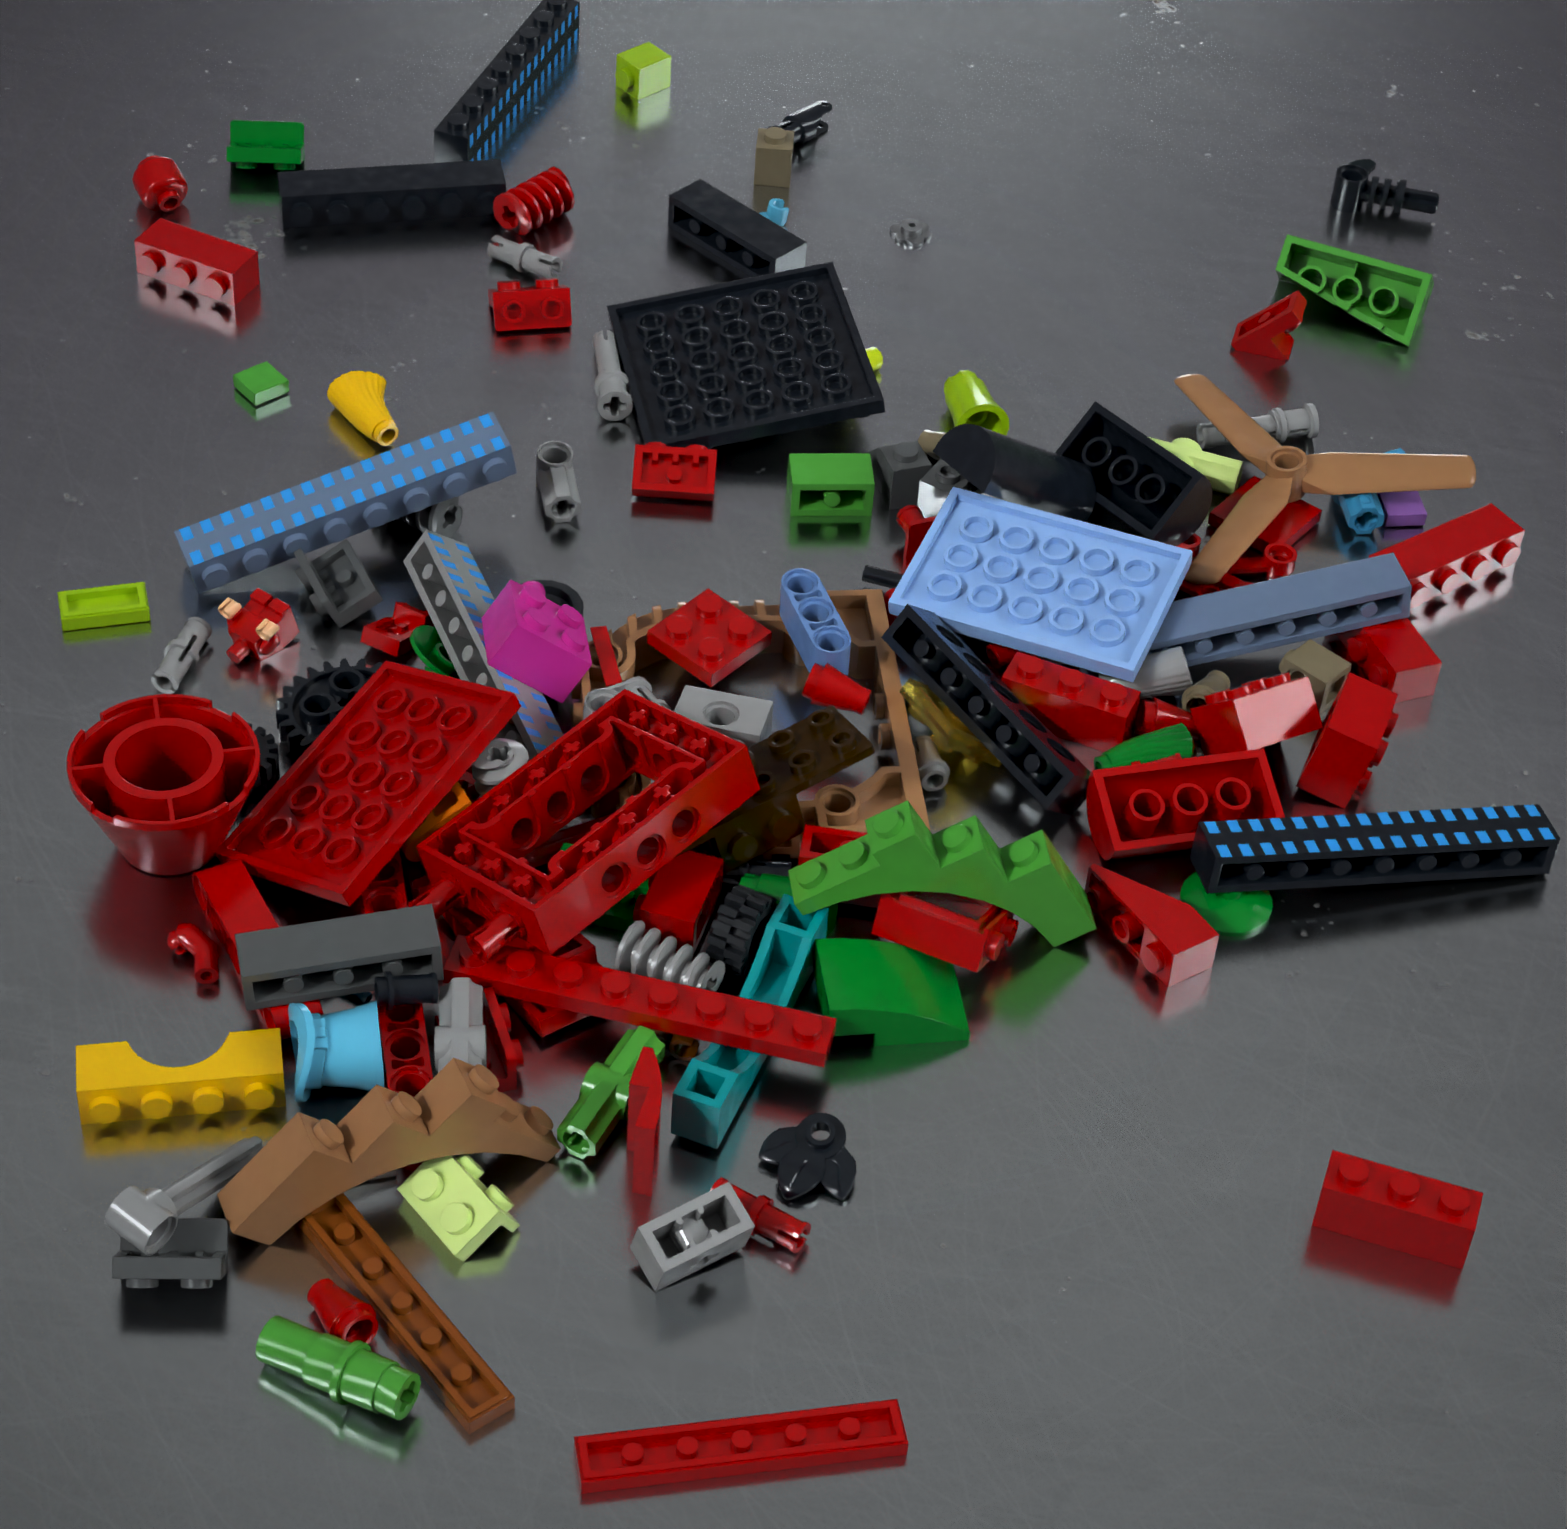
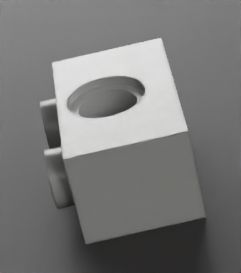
[674,685,773,748]

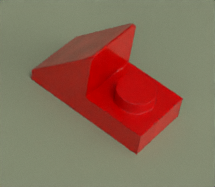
[1231,290,1307,360]

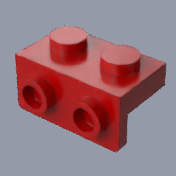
[488,278,572,331]

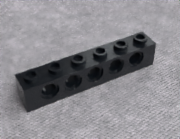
[881,604,1091,816]

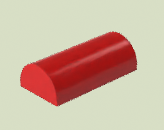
[1086,748,1285,860]

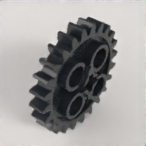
[276,658,382,756]

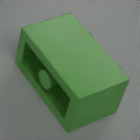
[786,453,875,516]

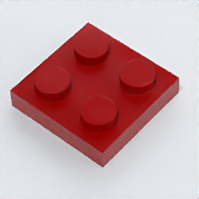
[647,589,772,687]

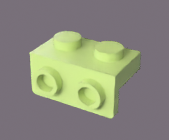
[397,1154,520,1262]

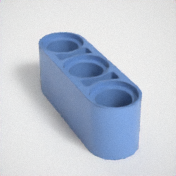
[779,568,851,676]

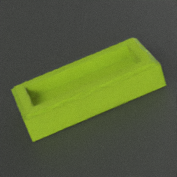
[57,582,151,631]

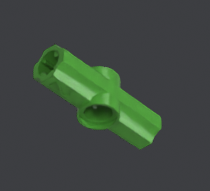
[557,1025,665,1160]

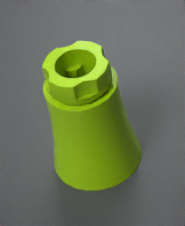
[944,370,1009,435]

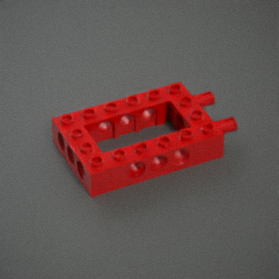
[408,689,760,962]

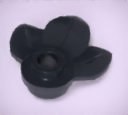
[758,1113,856,1201]

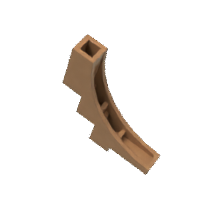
[217,1058,561,1246]

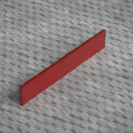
[590,626,622,686]

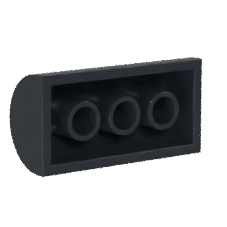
[1055,401,1212,546]
[933,424,1096,522]

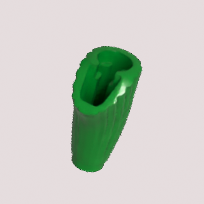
[1094,723,1196,770]

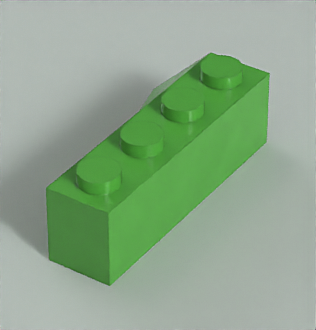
[1275,234,1434,348]

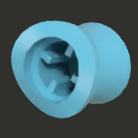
[288,1000,384,1102]

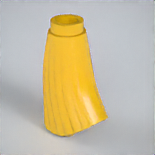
[327,371,399,446]

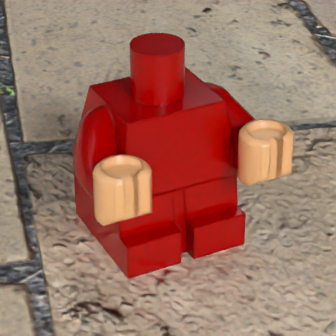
[218,588,299,664]

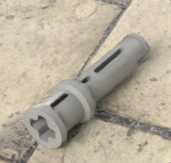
[592,330,633,421]
[1196,403,1319,449]

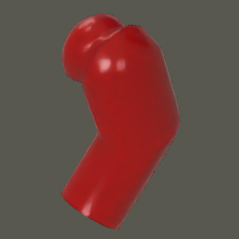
[167,923,219,984]

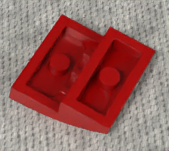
[627,1046,662,1197]

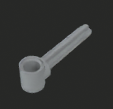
[104,1136,263,1256]

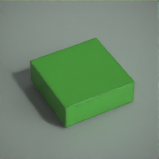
[233,361,289,406]

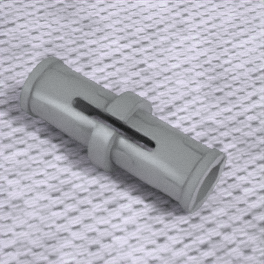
[487,235,563,278]
[151,617,212,694]

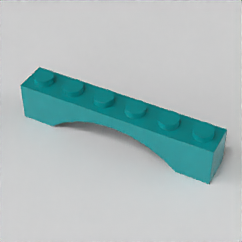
[671,894,829,1149]

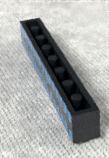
[434,0,580,163]
[1190,804,1560,894]

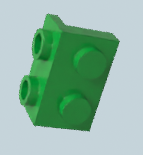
[227,119,305,170]

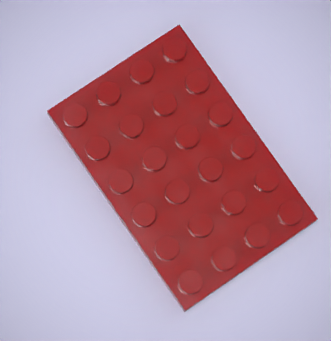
[214,660,521,907]

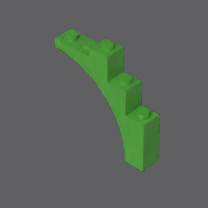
[788,800,1097,947]

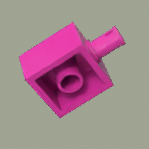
[481,579,592,703]

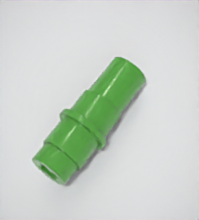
[255,1315,421,1420]

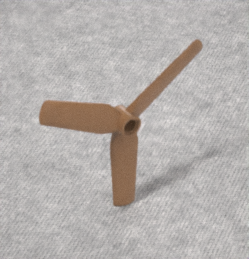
[1174,374,1476,585]

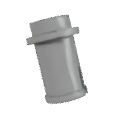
[913,735,950,791]

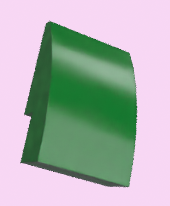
[813,938,970,1047]

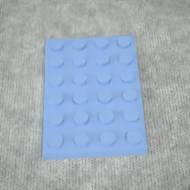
[888,487,1193,682]

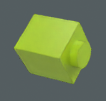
[615,41,671,100]

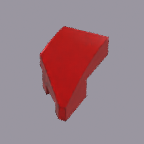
[360,602,435,657]

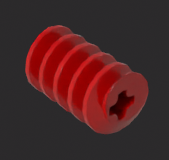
[493,166,575,236]

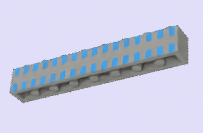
[403,530,563,760]

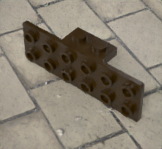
[676,706,875,873]

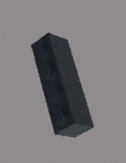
[668,179,807,277]

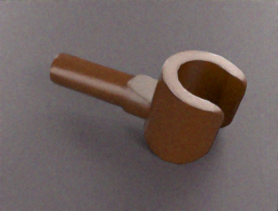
[636,1026,700,1061]

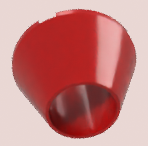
[66,694,260,876]

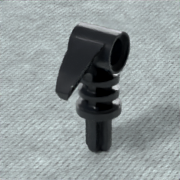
[1330,159,1439,216]

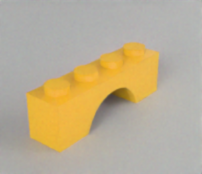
[76,1028,286,1125]

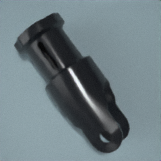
[765,101,832,146]

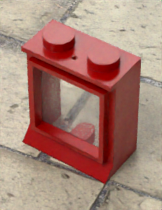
[871,891,1019,973]

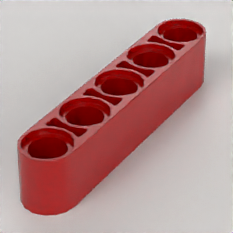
[192,859,324,1042]

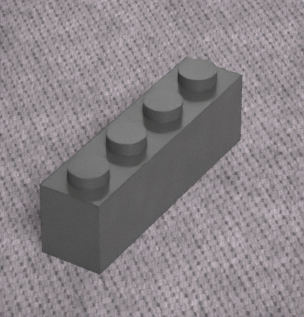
[235,904,444,1011]

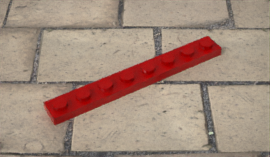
[443,935,837,1068]

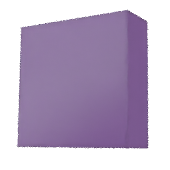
[1377,491,1427,527]

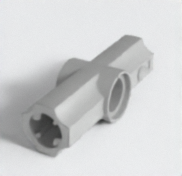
[434,977,487,1073]

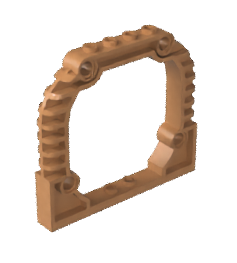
[571,589,930,860]

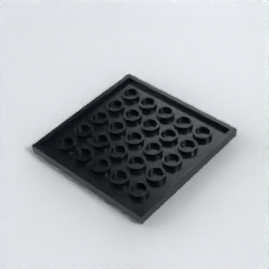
[607,261,885,449]

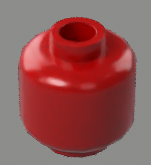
[132,156,188,212]

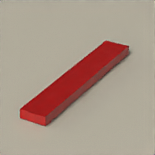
[574,1399,909,1494]

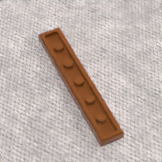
[296,1193,515,1435]

